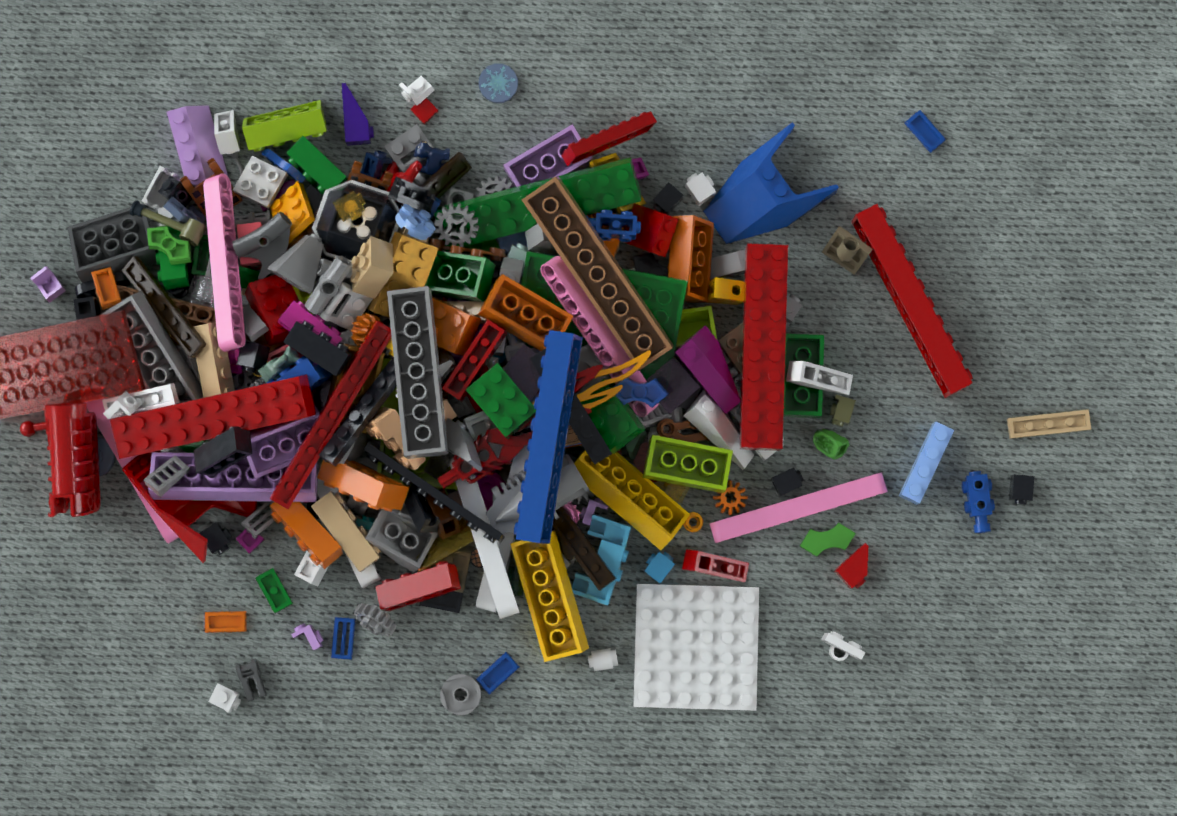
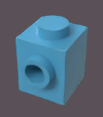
[644,551,675,584]

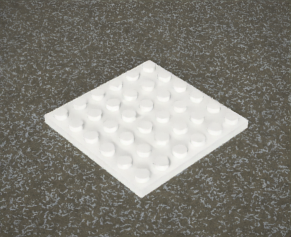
[633,584,759,711]

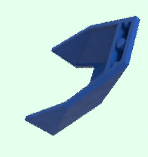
[703,122,839,244]

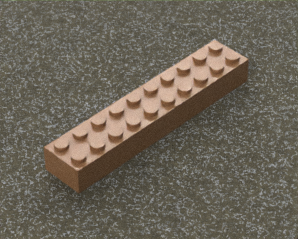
[522,176,674,371]

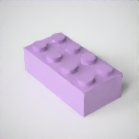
[503,124,593,187]

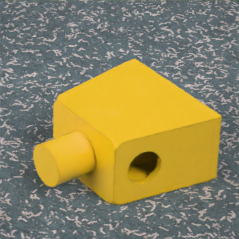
[706,277,745,305]

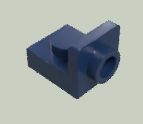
[361,150,393,179]

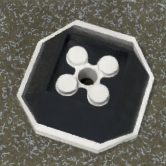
[312,180,399,262]

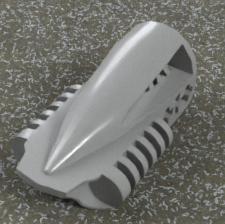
[486,454,589,534]

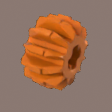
[350,313,384,347]
[713,480,748,515]

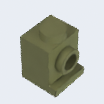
[829,395,856,427]

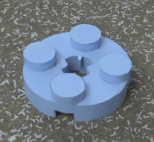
[395,204,435,240]

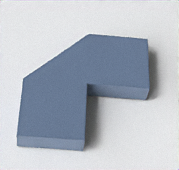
[163,197,206,224]

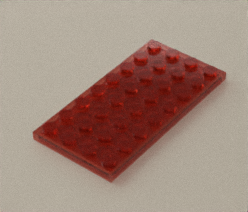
[0,310,146,419]

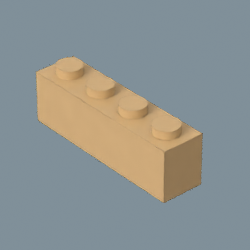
[194,322,235,398]
[311,491,381,572]

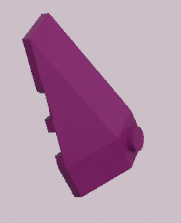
[674,325,741,414]

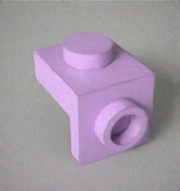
[31,266,66,303]
[580,498,609,526]
[291,623,324,650]

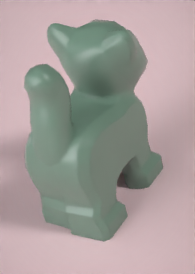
[258,346,300,383]

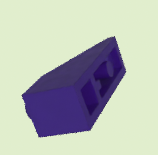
[341,83,374,146]

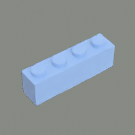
[899,422,954,505]

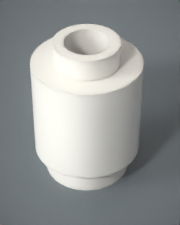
[588,648,618,671]

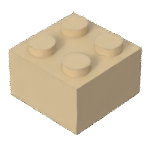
[350,236,393,299]

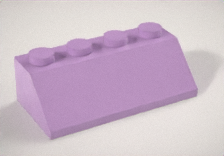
[167,106,228,187]
[246,405,319,479]

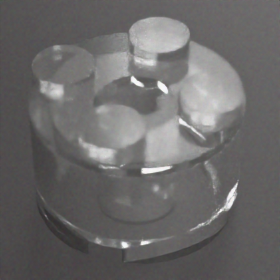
[190,275,215,308]

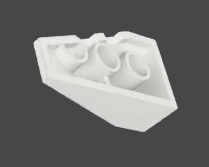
[683,389,754,470]

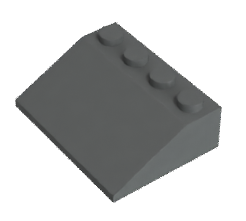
[67,203,159,283]

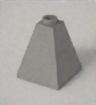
[268,233,323,294]

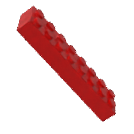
[562,111,657,167]

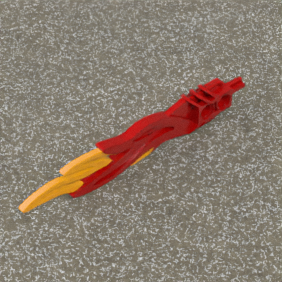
[437,350,651,489]

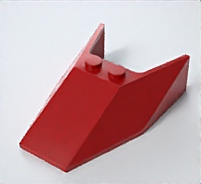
[122,450,257,563]

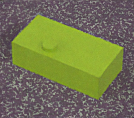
[643,435,733,493]

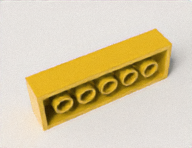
[574,449,690,550]
[510,530,589,662]

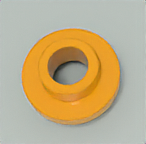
[683,512,703,532]

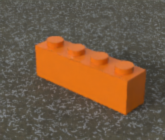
[270,502,343,569]

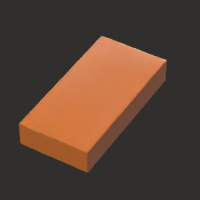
[91,267,121,310]
[205,611,247,633]

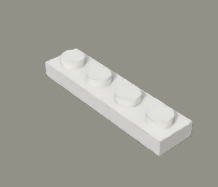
[102,383,180,420]

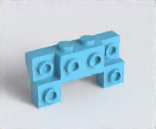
[572,514,632,606]

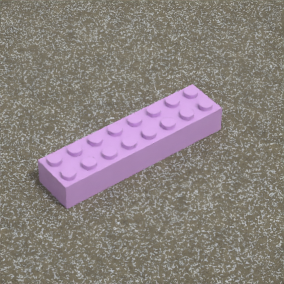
[148,452,319,502]

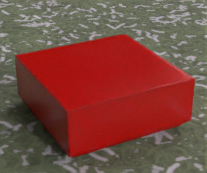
[410,98,439,125]

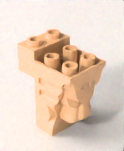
[365,398,457,470]

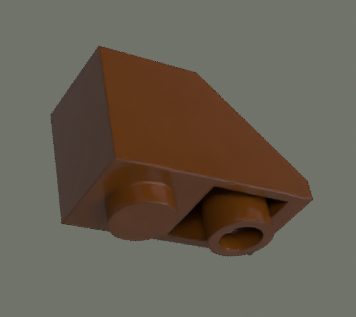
[425,488,461,540]

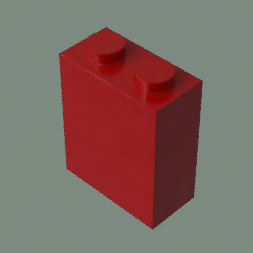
[624,203,679,257]

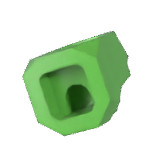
[813,429,849,460]

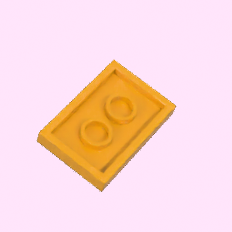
[270,181,315,243]

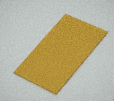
[417,521,473,573]

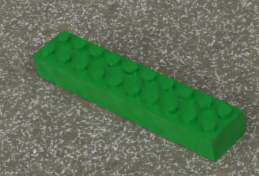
[434,157,642,251]

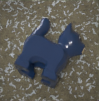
[414,141,450,175]

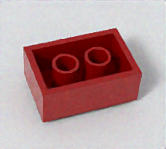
[245,275,299,346]

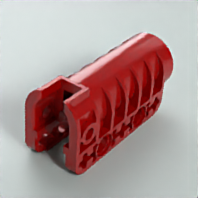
[45,403,101,517]

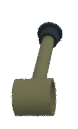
[130,200,207,246]

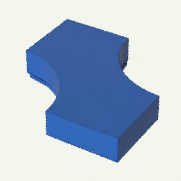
[261,147,305,183]
[612,377,669,408]

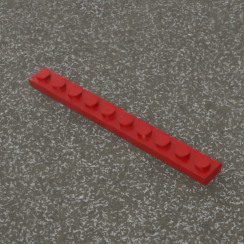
[270,320,392,509]

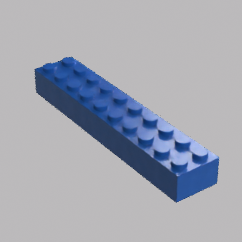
[514,330,583,544]

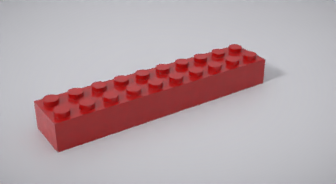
[851,204,973,398]
[740,243,788,451]
[110,374,316,459]

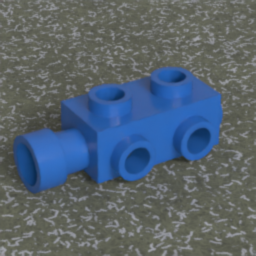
[586,210,641,242]
[962,471,995,533]

